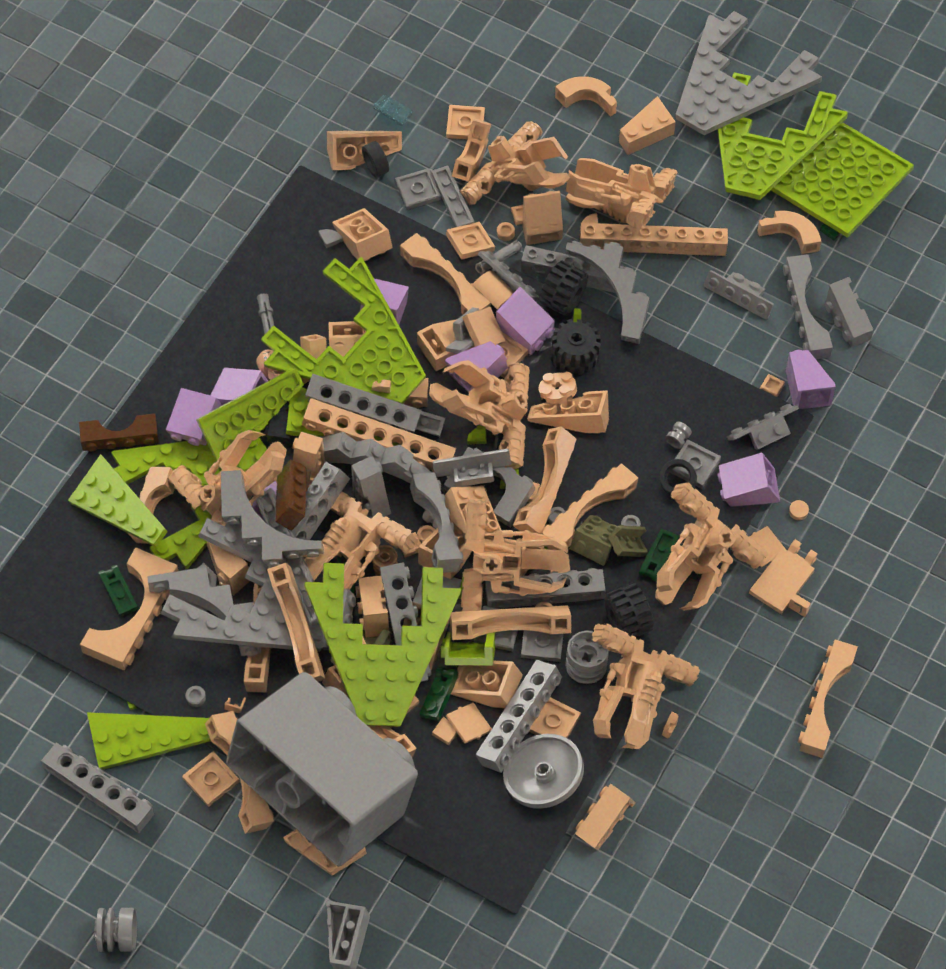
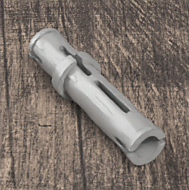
[475,240,522,274]
[257,294,274,347]

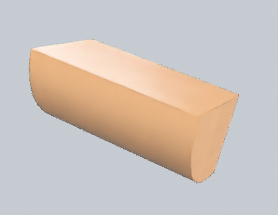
[472,271,514,309]

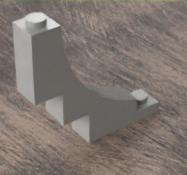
[147,567,261,656]

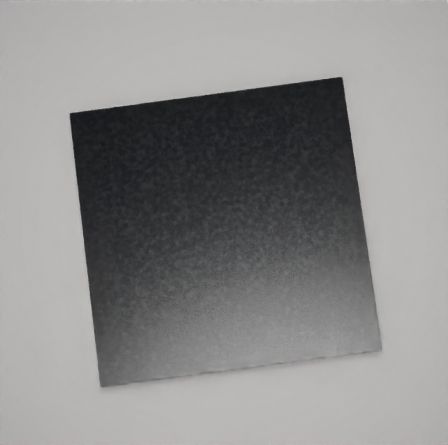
[0,166,814,914]

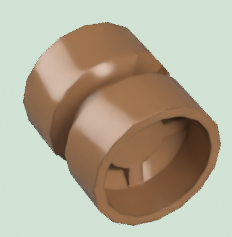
[372,545,398,576]

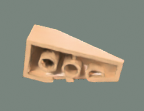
[327,131,402,170]
[527,391,609,433]

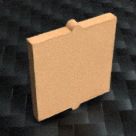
[750,526,786,568]
[446,703,492,743]

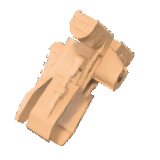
[460,121,570,205]
[565,158,678,230]
[429,360,530,469]
[168,430,287,526]
[656,482,768,611]
[304,492,419,590]
[461,499,569,612]
[592,624,700,749]

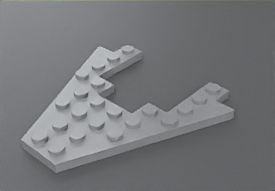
[676,11,822,135]
[160,518,325,652]

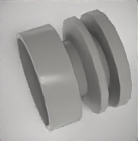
[565,631,609,684]
[94,908,137,952]

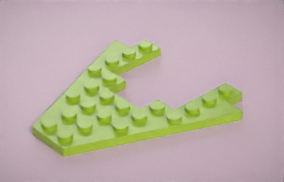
[717,72,848,200]
[261,257,426,404]
[111,438,267,569]
[304,563,461,727]

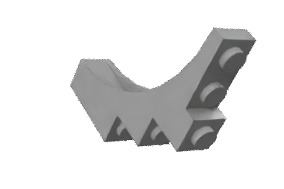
[566,241,650,344]
[320,432,433,483]
[221,470,324,567]

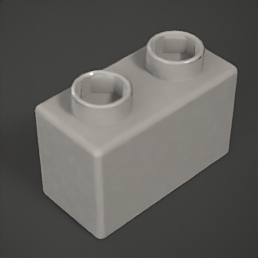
[226,672,418,867]

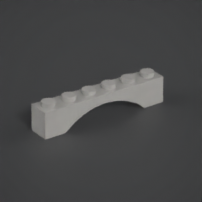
[783,254,833,359]
[410,472,463,573]

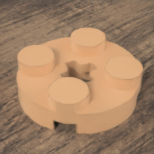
[539,372,577,404]

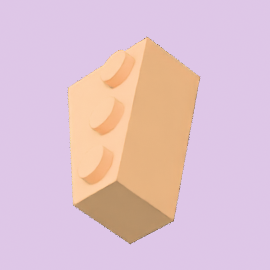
[619,96,676,155]
[292,432,325,491]
[355,576,389,638]
[575,784,636,850]

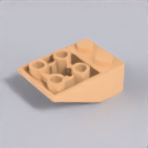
[522,191,563,245]
[417,319,475,371]
[329,321,366,357]
[445,486,501,537]

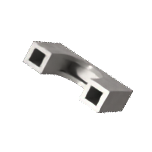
[444,447,535,528]

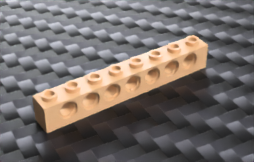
[580,223,728,256]
[302,398,456,472]

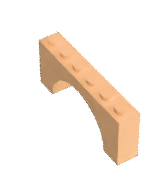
[80,548,179,671]

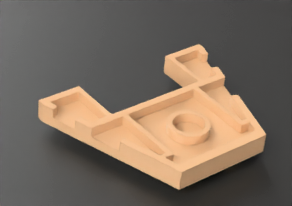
[283,829,367,875]

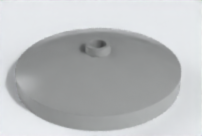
[503,734,584,808]

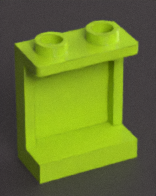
[441,632,495,666]

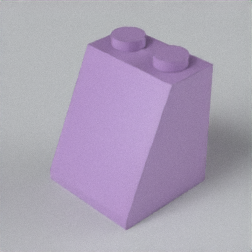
[360,279,409,324]
[496,287,555,355]
[445,341,508,392]
[786,350,836,409]
[210,368,268,405]
[166,388,222,446]
[718,453,780,507]

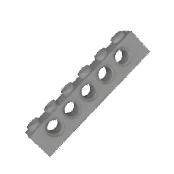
[521,245,623,293]
[305,374,422,434]
[292,462,350,540]
[380,562,431,682]
[485,568,605,608]
[476,660,562,773]
[41,742,154,833]

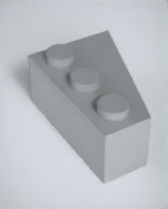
[825,277,873,347]
[351,456,391,519]
[326,900,370,969]

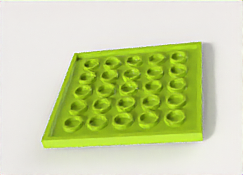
[771,122,914,238]

